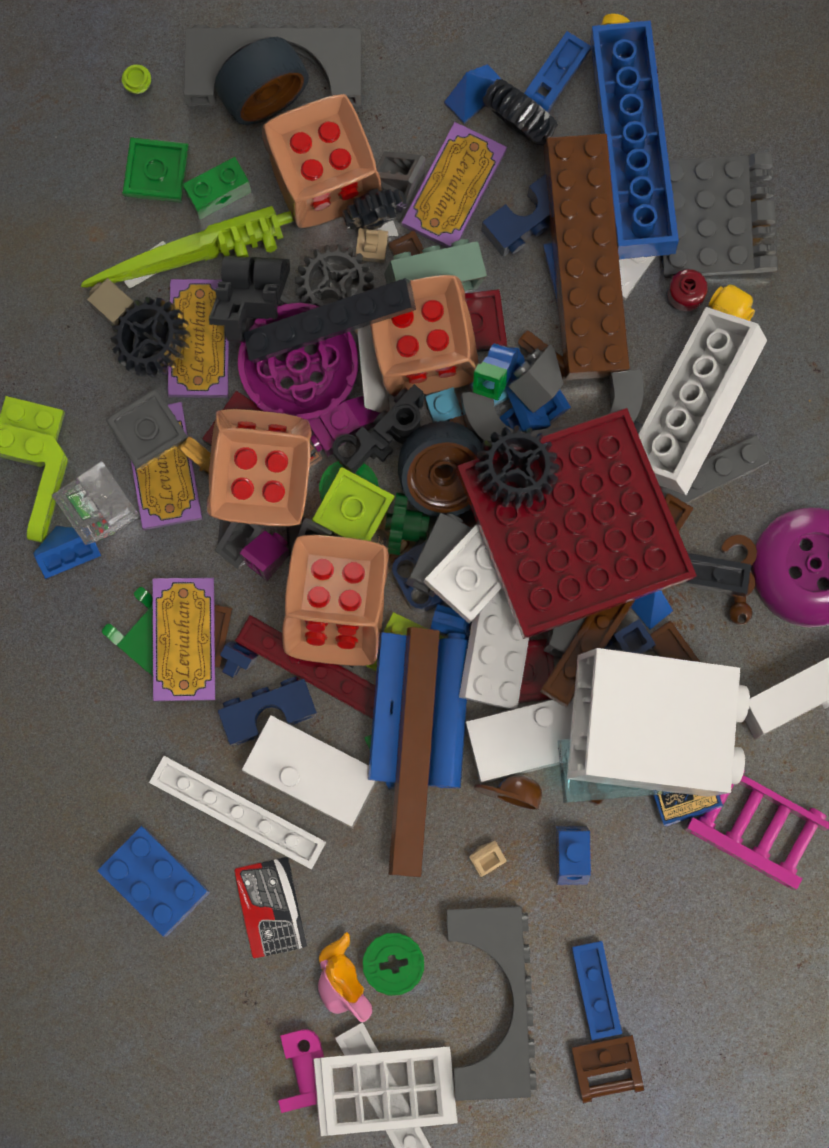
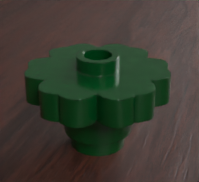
[385,492,430,555]

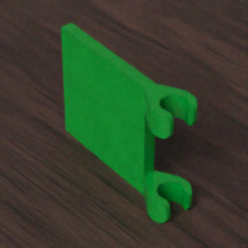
[102,587,153,677]

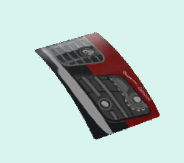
[234,857,307,959]

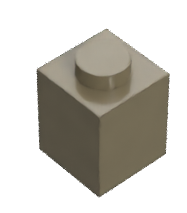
[87,278,135,326]

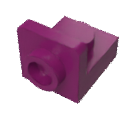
[309,418,334,457]

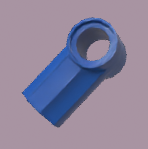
[430,604,472,640]

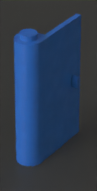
[368,632,469,789]

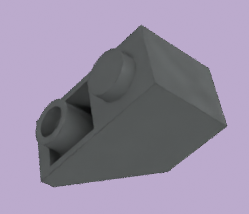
[509,344,564,413]

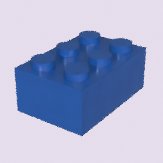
[97,826,210,937]

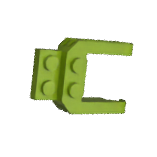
[0,396,68,543]

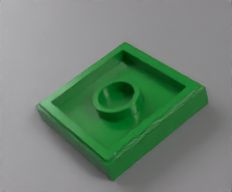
[122,137,189,203]

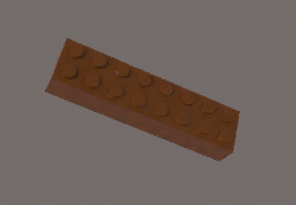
[543,134,630,380]

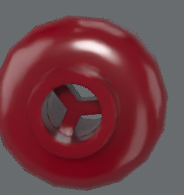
[667,269,708,312]

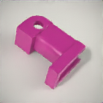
[278,1029,324,1113]

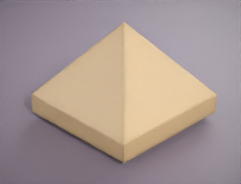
[469,841,507,877]

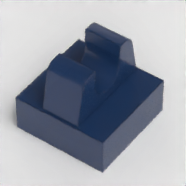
[220,640,258,678]

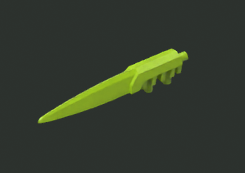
[81,206,294,288]

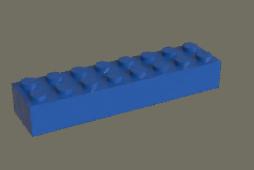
[590,20,679,259]

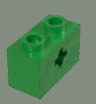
[183,157,252,220]

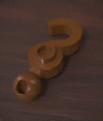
[720,535,757,625]

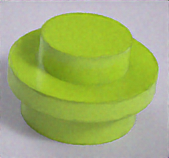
[122,65,151,94]

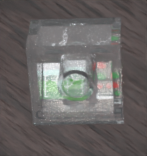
[52,461,140,545]

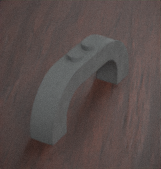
[461,369,644,443]

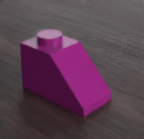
[320,395,380,447]
[240,531,290,581]

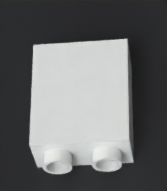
[567,648,750,797]

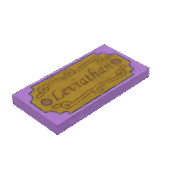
[402,122,507,248]
[168,279,229,398]
[131,402,203,530]
[153,578,215,701]

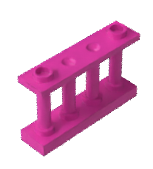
[684,770,829,890]

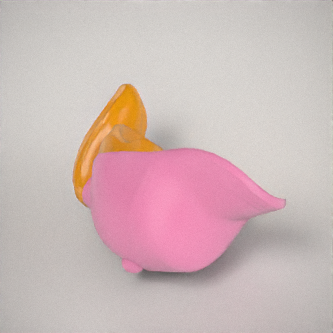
[318,932,372,1022]

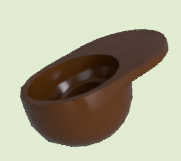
[474,775,542,810]

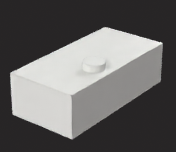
[745,658,829,739]
[465,697,574,784]
[242,715,377,829]

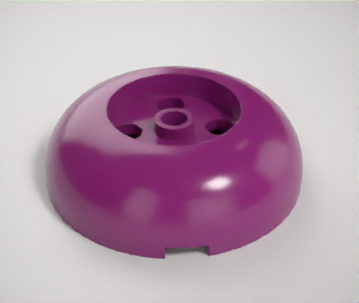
[238,303,358,421]
[751,507,829,628]

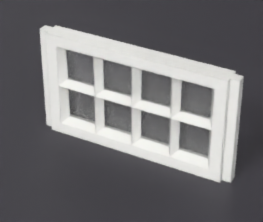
[313,1047,457,1136]

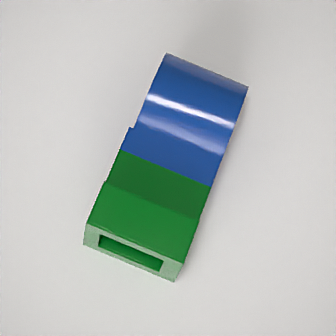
[473,343,518,401]

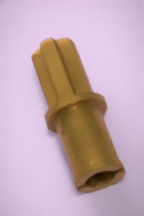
[179,437,211,475]

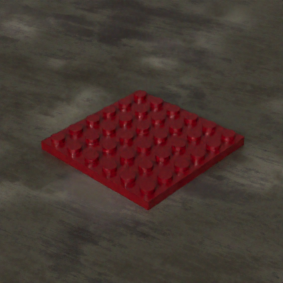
[456,408,697,639]

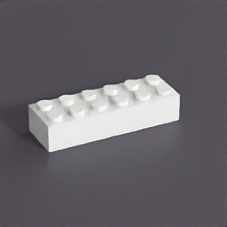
[638,307,767,495]

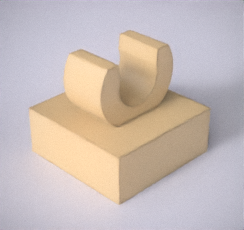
[356,228,389,263]

